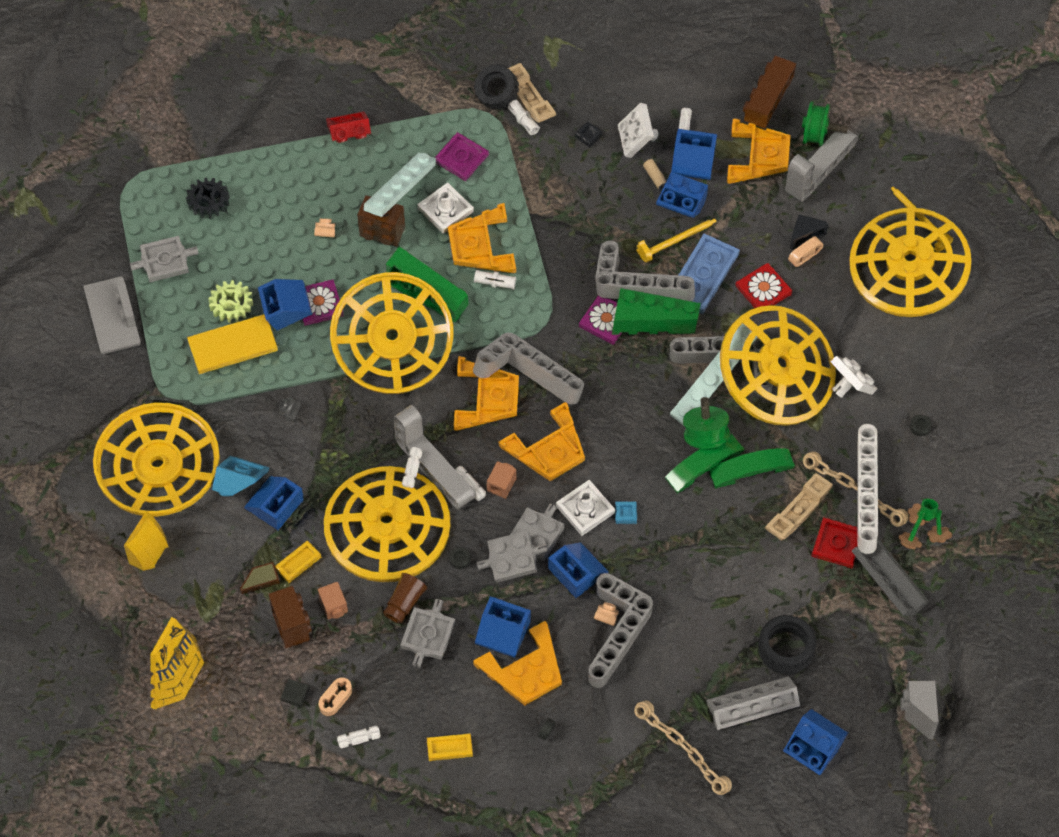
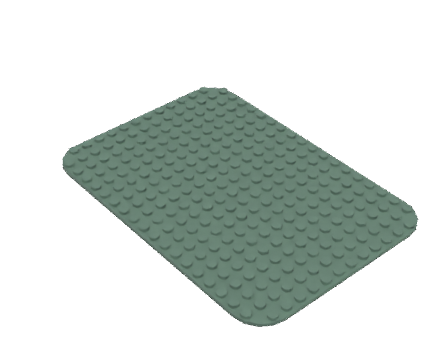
[120,108,553,405]

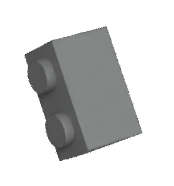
[900,681,939,739]

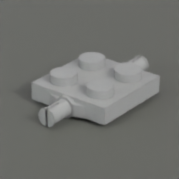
[130,236,199,282]
[510,504,565,561]
[477,530,549,583]
[400,599,455,668]

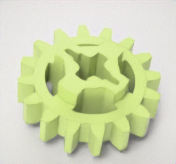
[209,280,253,323]

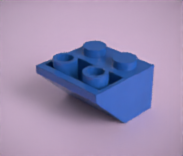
[671,129,717,180]
[656,172,708,218]
[258,279,313,331]
[244,476,304,530]
[548,542,608,598]
[475,596,531,658]
[783,709,848,775]

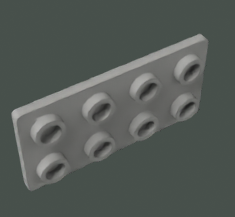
[84,276,141,354]

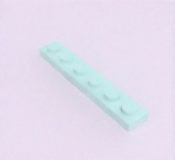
[364,152,436,217]
[670,323,758,426]

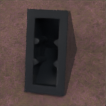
[790,214,828,251]

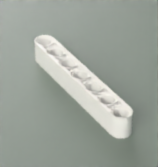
[857,424,878,554]

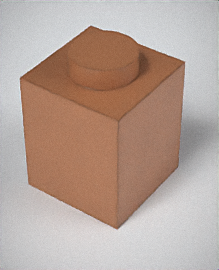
[487,461,516,499]
[317,582,348,619]

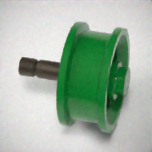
[802,101,848,147]
[683,397,730,449]

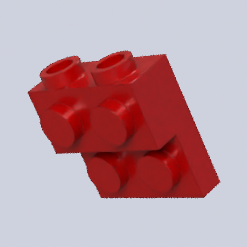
[326,111,371,143]

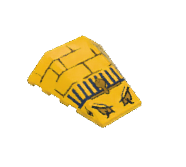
[150,617,204,709]

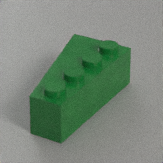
[386,246,468,322]
[612,288,701,335]

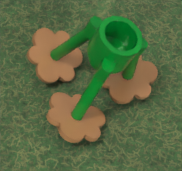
[898,499,952,549]

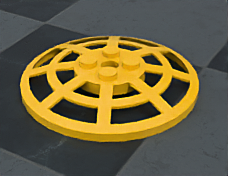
[849,208,971,317]
[330,272,453,394]
[720,305,836,426]
[93,403,220,517]
[324,466,450,582]

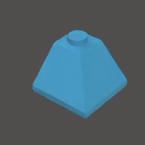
[212,456,269,496]

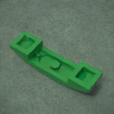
[665,434,744,494]
[709,448,795,489]

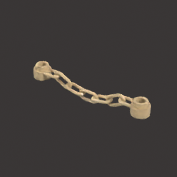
[803,451,908,527]
[634,700,732,795]

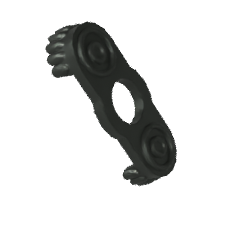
[144,396,194,411]

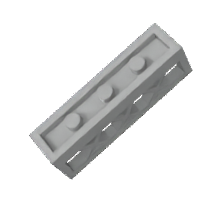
[706,676,800,730]

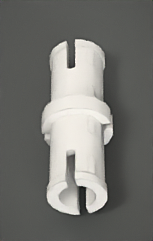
[508,100,540,136]
[474,270,516,290]

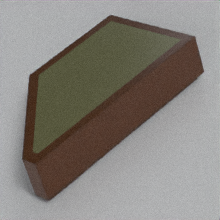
[240,562,279,594]

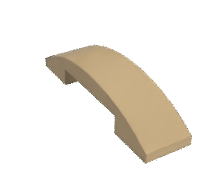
[508,63,556,123]
[765,473,833,541]

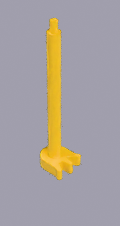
[891,186,953,252]
[636,218,716,263]

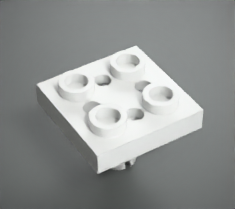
[618,103,658,158]
[417,183,474,234]
[831,356,877,398]
[556,480,615,536]

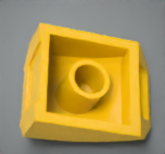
[124,511,168,571]

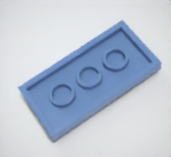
[679,234,740,314]

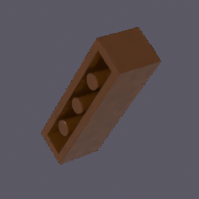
[743,56,797,128]

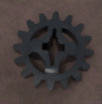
[186,177,230,219]

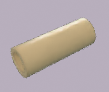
[643,159,667,191]

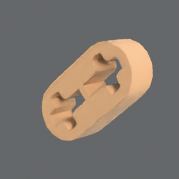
[788,236,823,267]
[319,678,352,716]

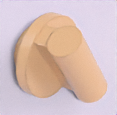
[314,218,335,238]
[594,602,619,626]

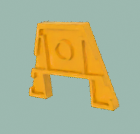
[727,119,790,184]
[448,203,516,273]
[454,356,519,431]
[499,402,585,481]
[473,621,562,706]

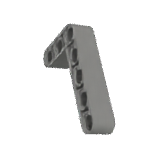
[785,130,858,202]
[595,241,695,301]
[473,333,584,404]
[669,336,773,397]
[394,405,476,509]
[588,573,653,688]

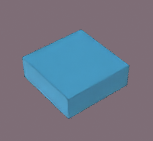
[615,502,637,524]

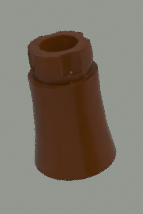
[383,573,427,624]

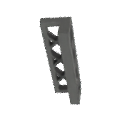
[852,539,929,616]

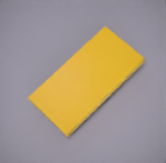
[187,315,278,374]

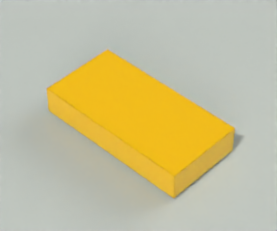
[275,540,322,583]
[427,733,473,761]

